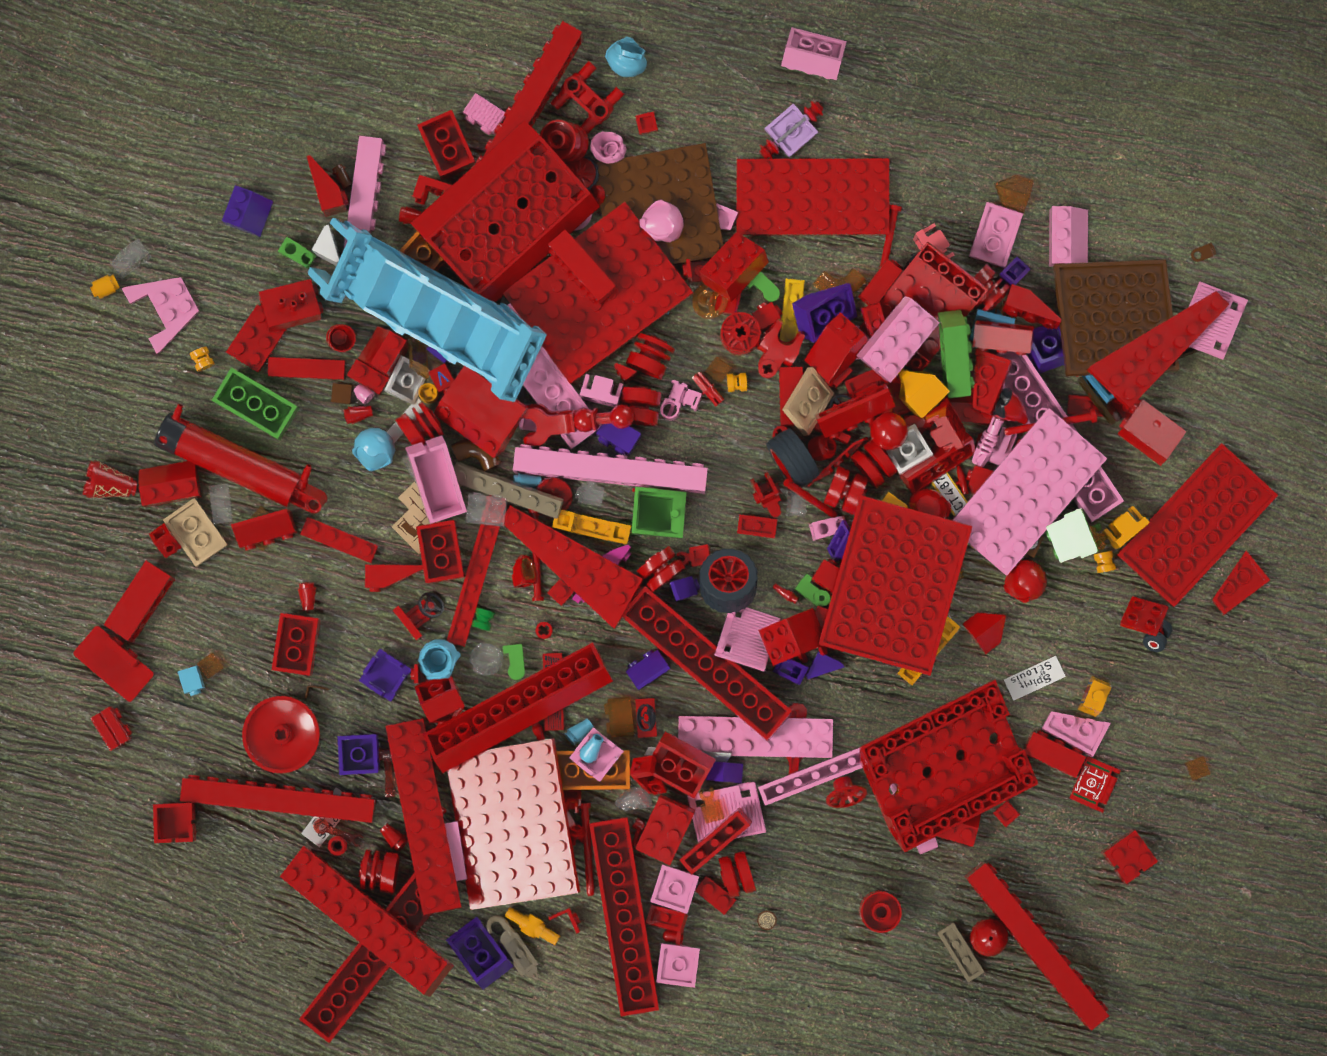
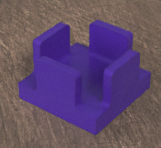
[359,649,411,702]

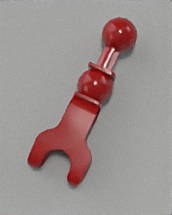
[522,404,634,446]

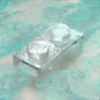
[209,483,233,524]

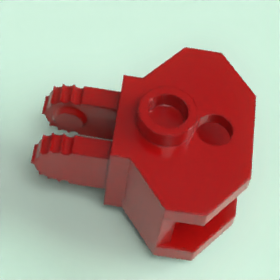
[750,472,782,518]

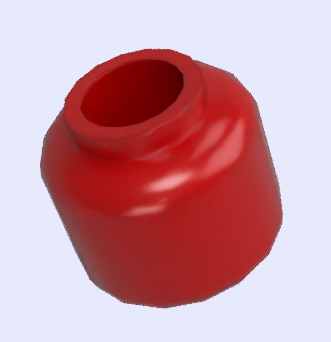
[808,435,836,461]

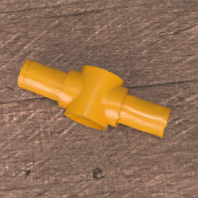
[505,907,560,946]

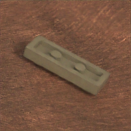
[936,922,984,982]

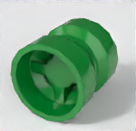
[472,608,495,631]

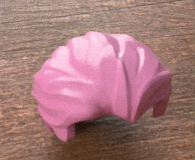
[590,131,627,164]

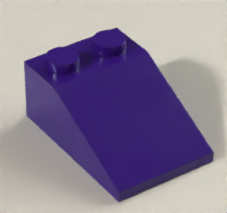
[792,283,857,343]
[446,917,514,990]

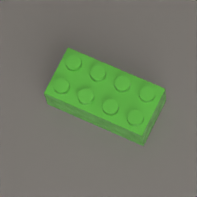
[938,310,974,398]
[212,367,300,441]

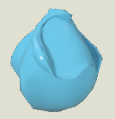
[605,37,647,77]
[352,428,396,471]
[418,639,460,680]

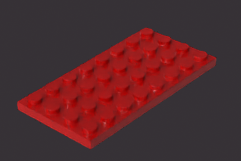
[737,158,889,236]
[1117,443,1278,607]

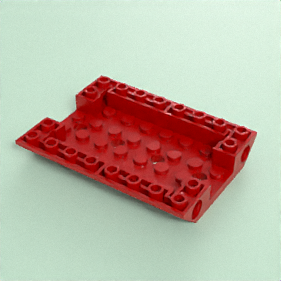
[410,120,600,302]
[859,680,1038,852]

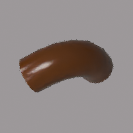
[451,439,501,471]

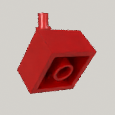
[414,675,465,727]

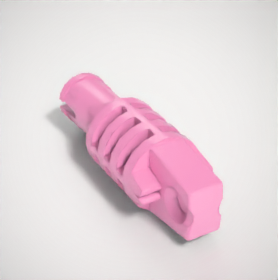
[972,416,1005,467]

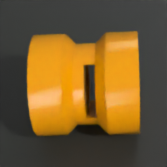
[190,346,215,372]
[727,372,747,392]
[418,383,439,404]
[1093,551,1116,573]

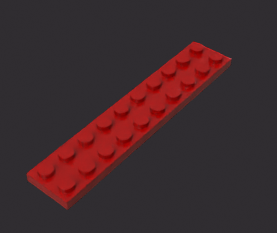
[385,718,462,916]

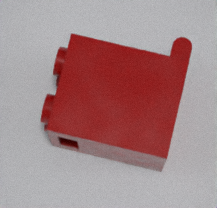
[758,608,828,666]

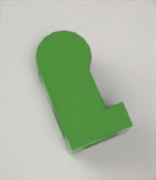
[278,237,316,269]
[746,271,780,303]
[794,574,830,607]
[503,644,525,680]

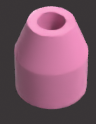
[354,384,375,405]

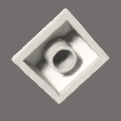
[312,225,340,266]
[385,355,430,405]
[886,424,933,475]

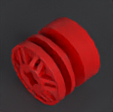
[974,264,1011,312]
[720,312,761,356]
[626,333,675,380]
[395,402,444,445]
[359,849,400,894]

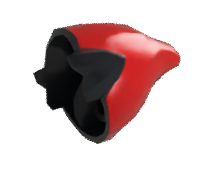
[992,388,1028,424]

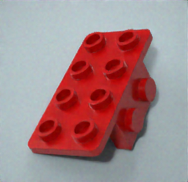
[73,626,154,702]

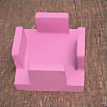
[580,374,623,408]
[569,727,624,782]
[650,865,699,914]
[656,943,700,988]

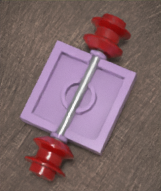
[759,101,824,160]

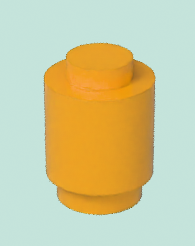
[90,275,120,299]

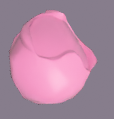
[640,200,684,242]

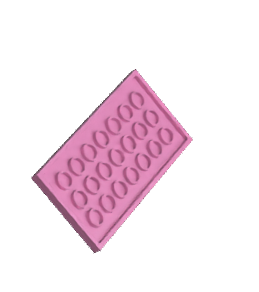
[952,408,1107,576]

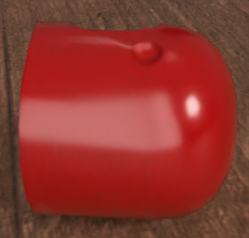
[326,324,356,352]

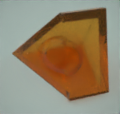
[994,175,1034,217]

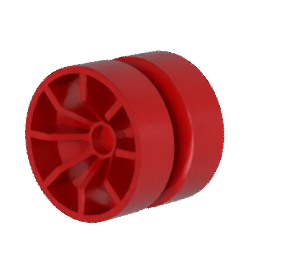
[540,120,589,163]
[620,386,662,426]
[823,466,869,515]
[859,890,902,933]

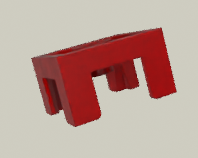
[412,175,452,205]

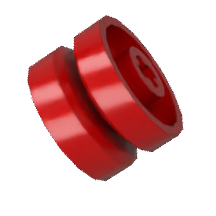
[850,439,898,489]
[636,546,686,592]
[718,851,756,899]

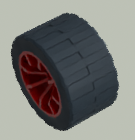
[700,548,758,613]

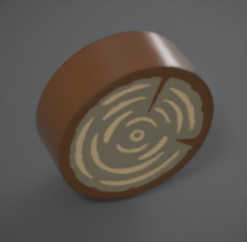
[757,910,777,930]

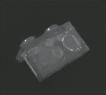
[466,493,507,527]

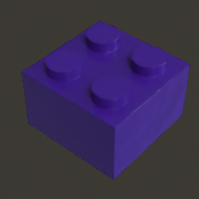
[596,423,641,457]
[337,734,380,775]

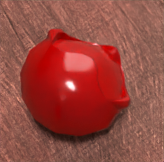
[909,489,951,519]
[1004,560,1047,603]

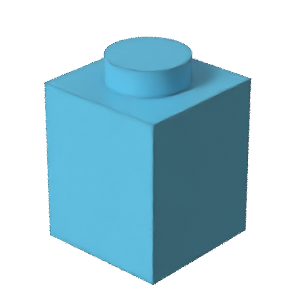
[178,666,205,696]

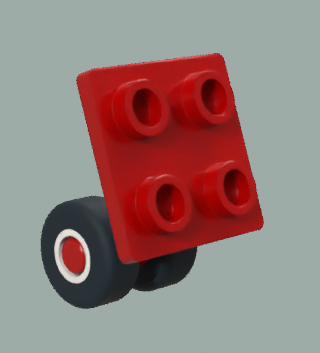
[1120,596,1172,652]

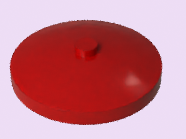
[242,696,320,773]

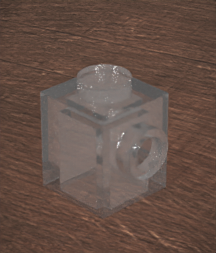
[575,481,605,508]

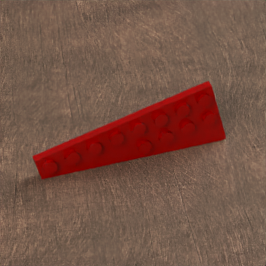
[1087,291,1229,409]
[501,505,643,629]

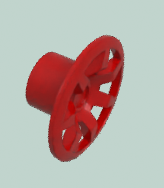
[826,777,867,808]

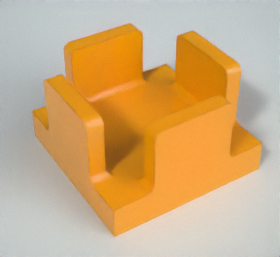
[1102,506,1150,549]

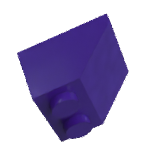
[222,185,273,237]
[1028,324,1064,374]
[626,649,670,691]

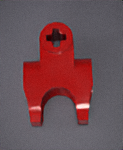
[756,318,805,378]

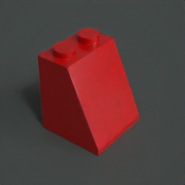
[358,326,410,378]

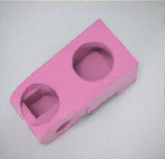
[809,516,845,541]

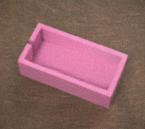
[856,296,939,383]
[405,436,467,524]

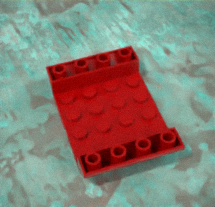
[859,242,989,371]

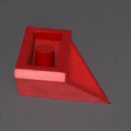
[962,612,1006,655]

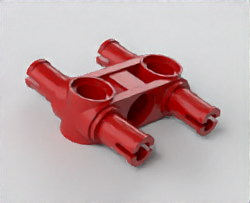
[550,61,624,135]

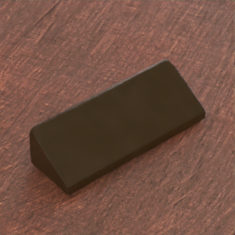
[1077,376,1122,426]

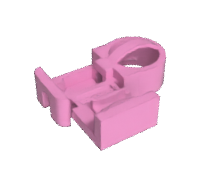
[660,380,702,421]

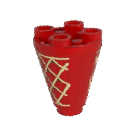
[82,460,137,498]

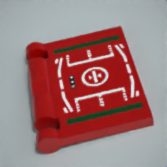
[1069,756,1121,813]

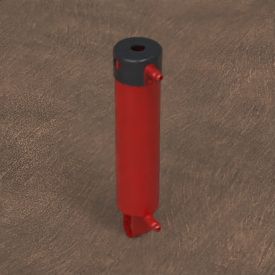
[154,404,327,513]

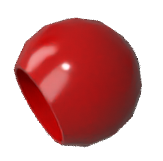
[870,412,908,450]
[970,918,1008,957]

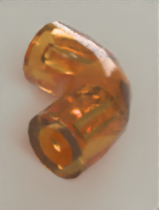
[813,268,866,294]

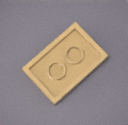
[782,367,834,436]
[163,498,228,567]

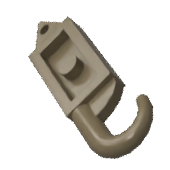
[486,915,538,981]

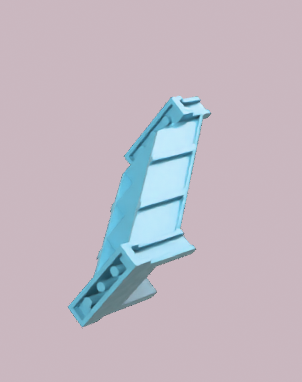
[308,218,547,402]

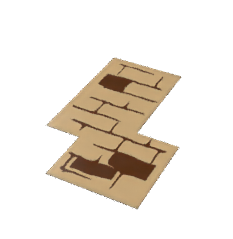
[392,467,462,554]

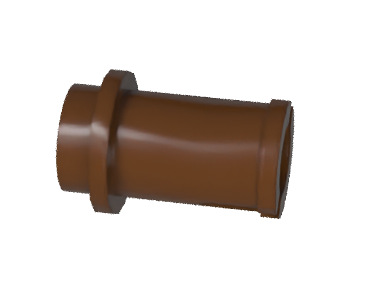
[332,164,353,190]

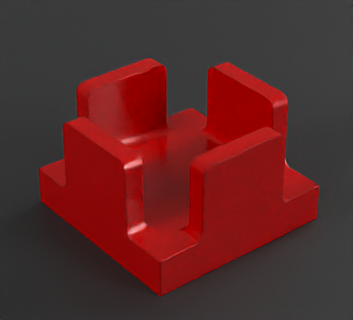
[926,398,965,450]

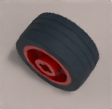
[766,428,820,488]

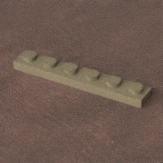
[454,462,564,519]

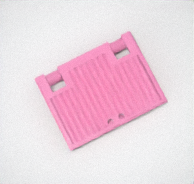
[1189,282,1248,360]
[715,608,781,671]
[687,782,766,842]

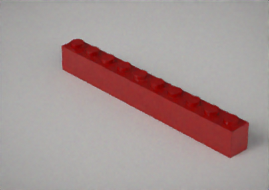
[180,774,376,823]

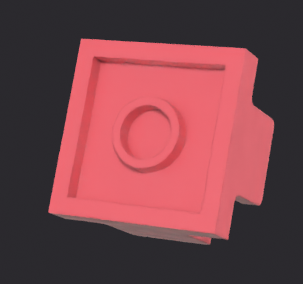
[913,223,955,259]

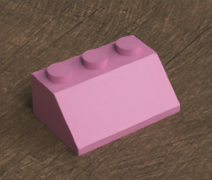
[781,27,847,80]
[1049,206,1088,267]

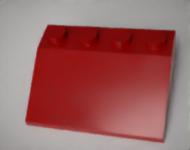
[434,366,528,458]

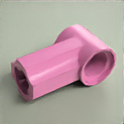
[988,427,1017,465]

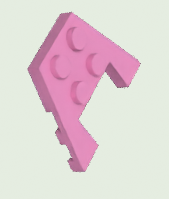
[122,277,200,354]

